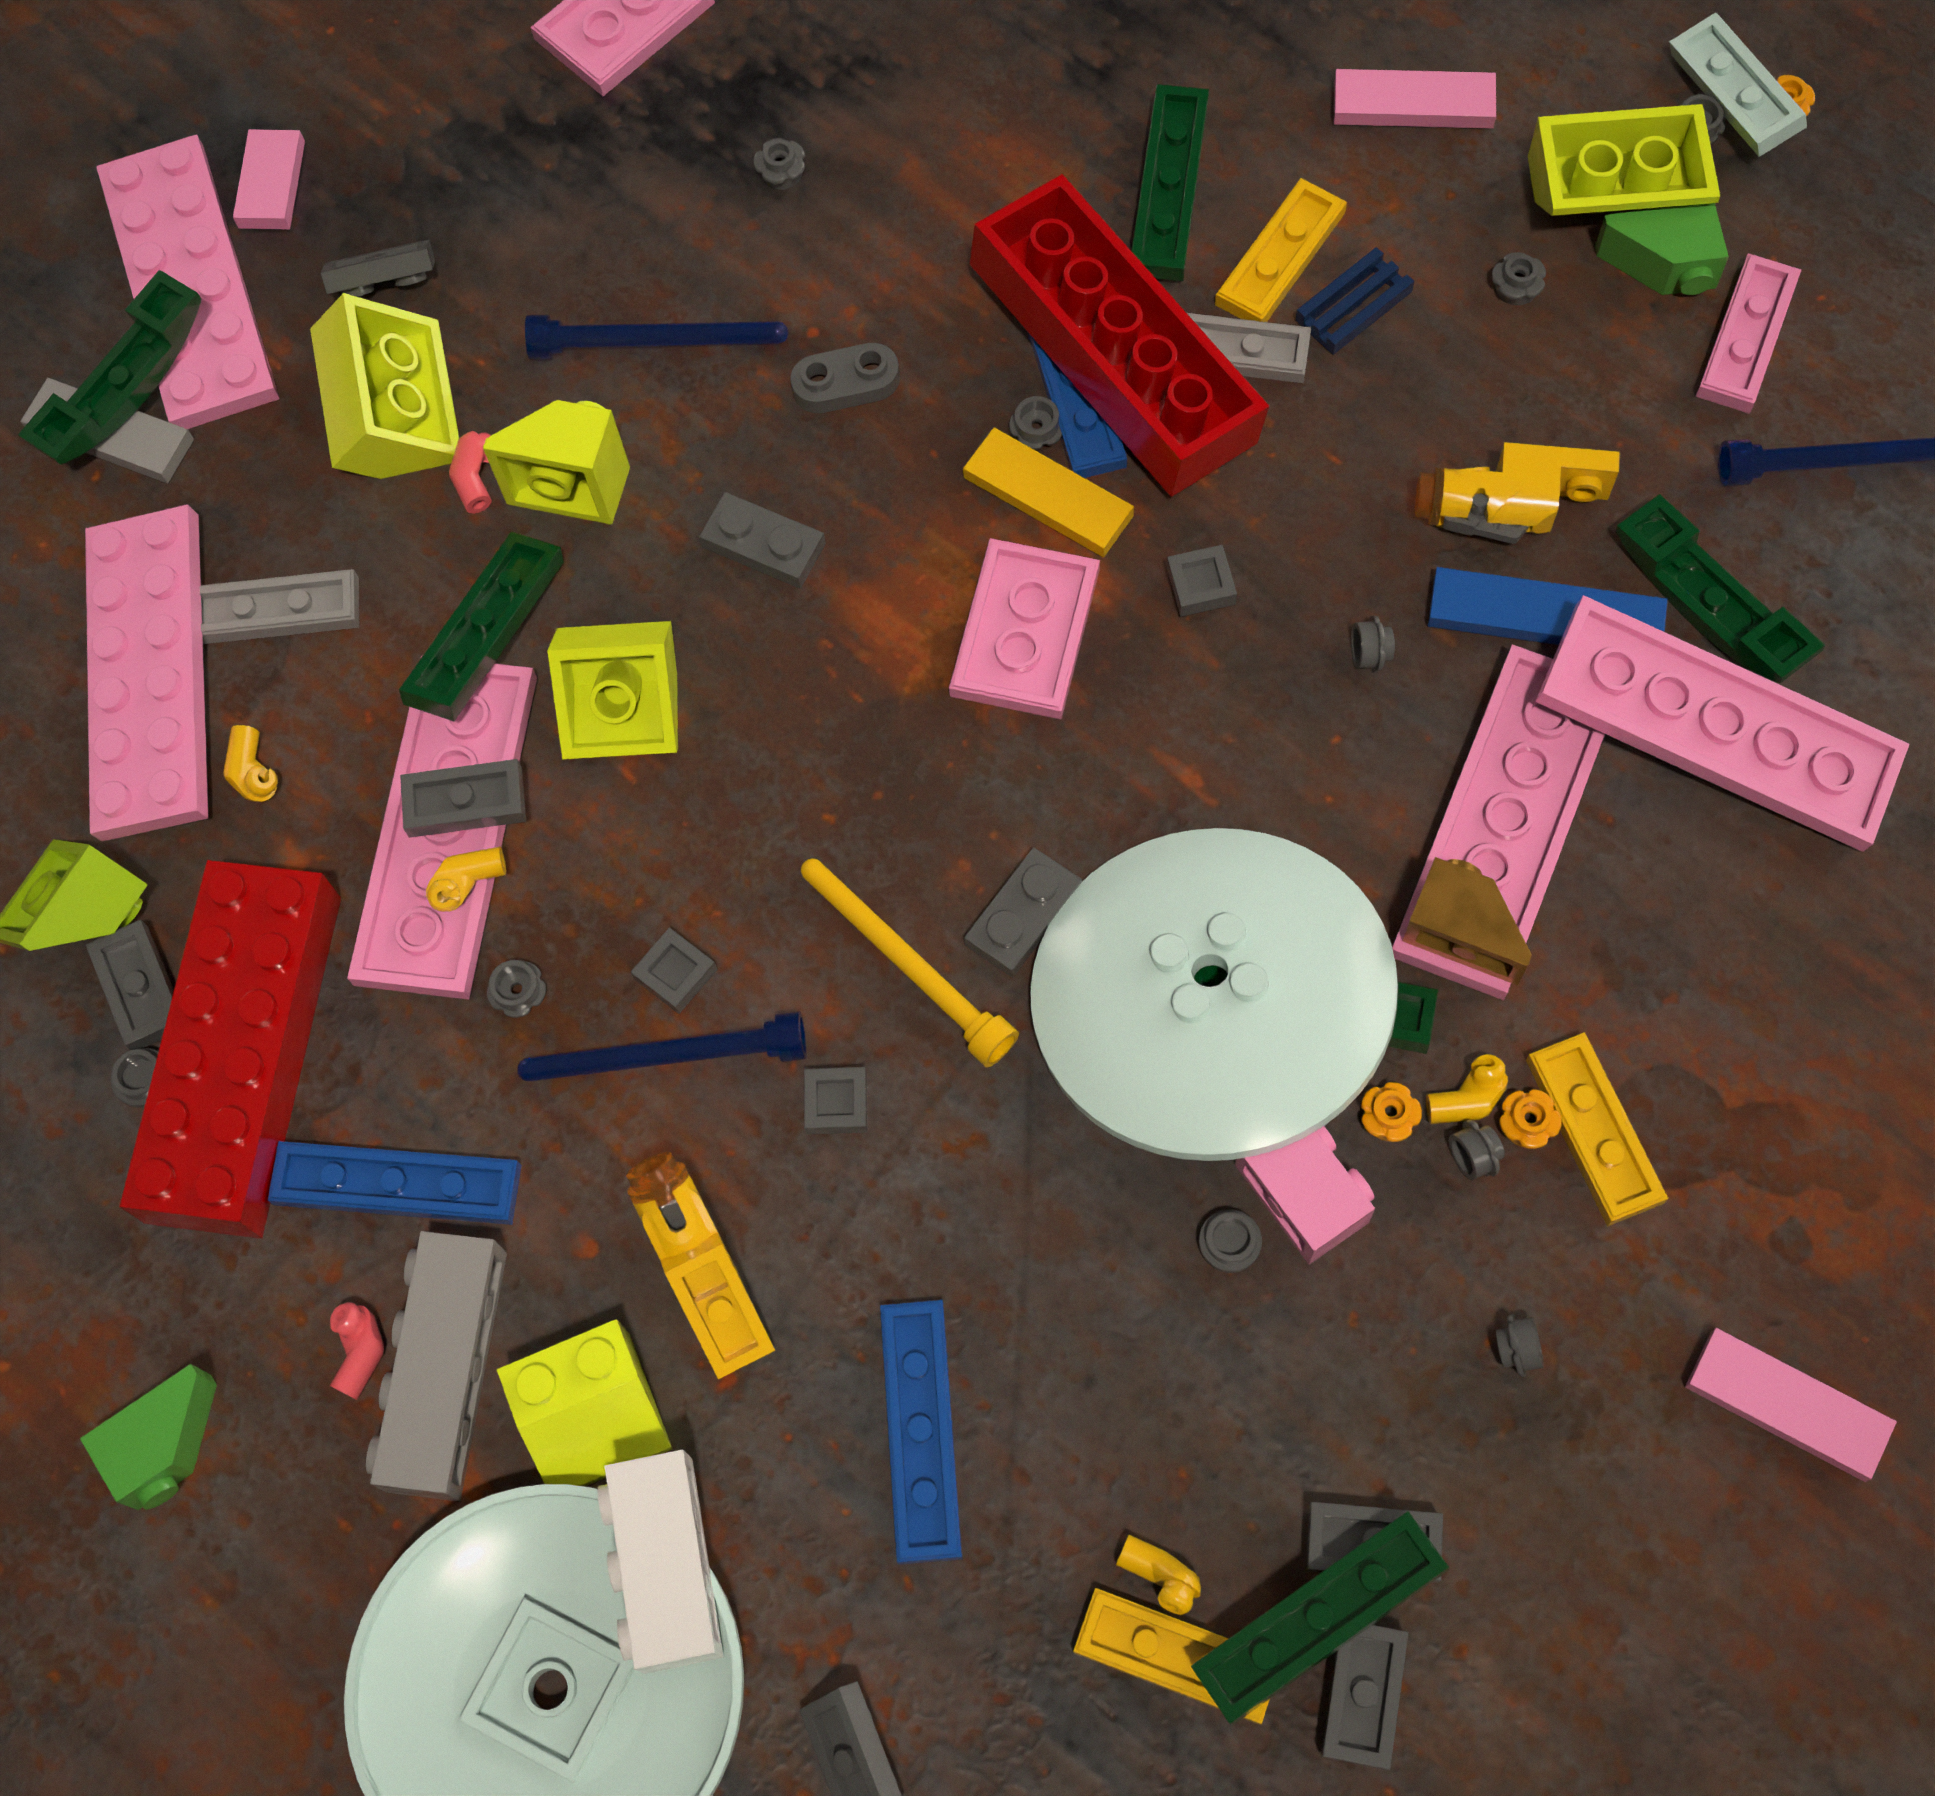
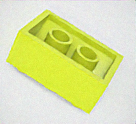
[1528,104,1720,216]
[310,293,459,479]

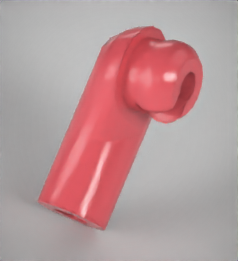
[449,431,492,514]
[329,1302,384,1400]

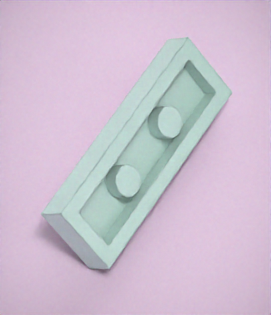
[1669,12,1807,157]

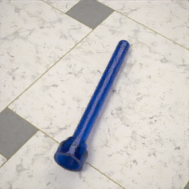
[525,315,789,359]
[1718,437,1935,486]
[517,1011,807,1082]

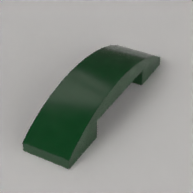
[18,269,202,465]
[1616,494,1825,684]

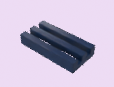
[1296,247,1414,355]

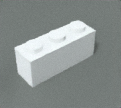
[597,1450,724,1674]

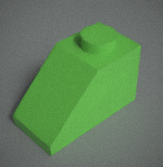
[1595,203,1729,295]
[80,1364,217,1510]

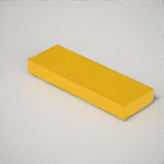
[1215,178,1347,322]
[963,427,1134,558]
[1526,1032,1668,1227]
[1073,1588,1270,1725]

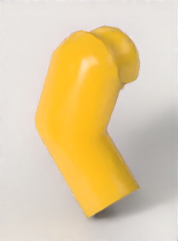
[223,725,278,802]
[426,846,506,912]
[1426,1054,1508,1124]
[1116,1535,1201,1615]

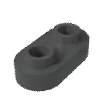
[790,343,900,413]

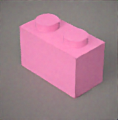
[1235,1126,1375,1265]

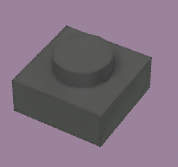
[1167,545,1237,617]
[631,927,718,1014]
[804,1067,868,1135]

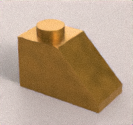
[1403,857,1532,986]

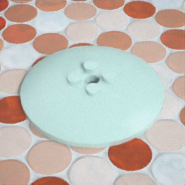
[1031,828,1398,1161]
[344,1484,744,1796]

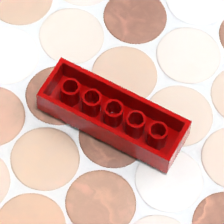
[970,174,1269,497]
[119,860,341,1239]

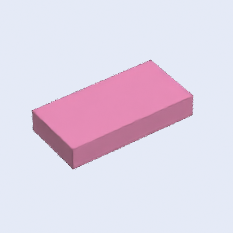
[233,129,305,230]

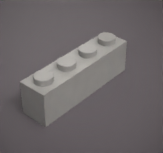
[366,1231,507,1502]

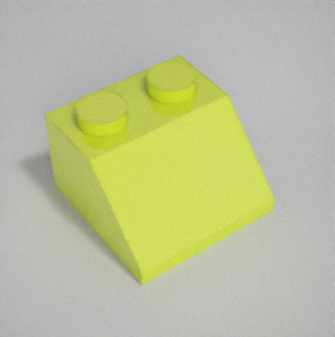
[483,400,630,525]
[547,621,678,759]
[497,1319,672,1487]

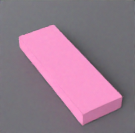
[1334,69,1496,128]
[1696,253,1801,414]
[1685,1328,1897,1482]

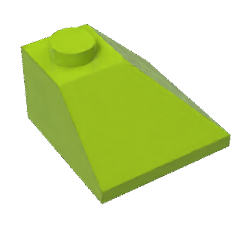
[0,839,148,951]

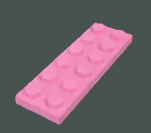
[96,134,280,429]
[85,504,208,841]
[1535,595,1909,852]
[1392,644,1605,1000]
[347,656,537,1000]

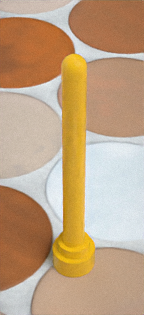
[801,858,1019,1068]

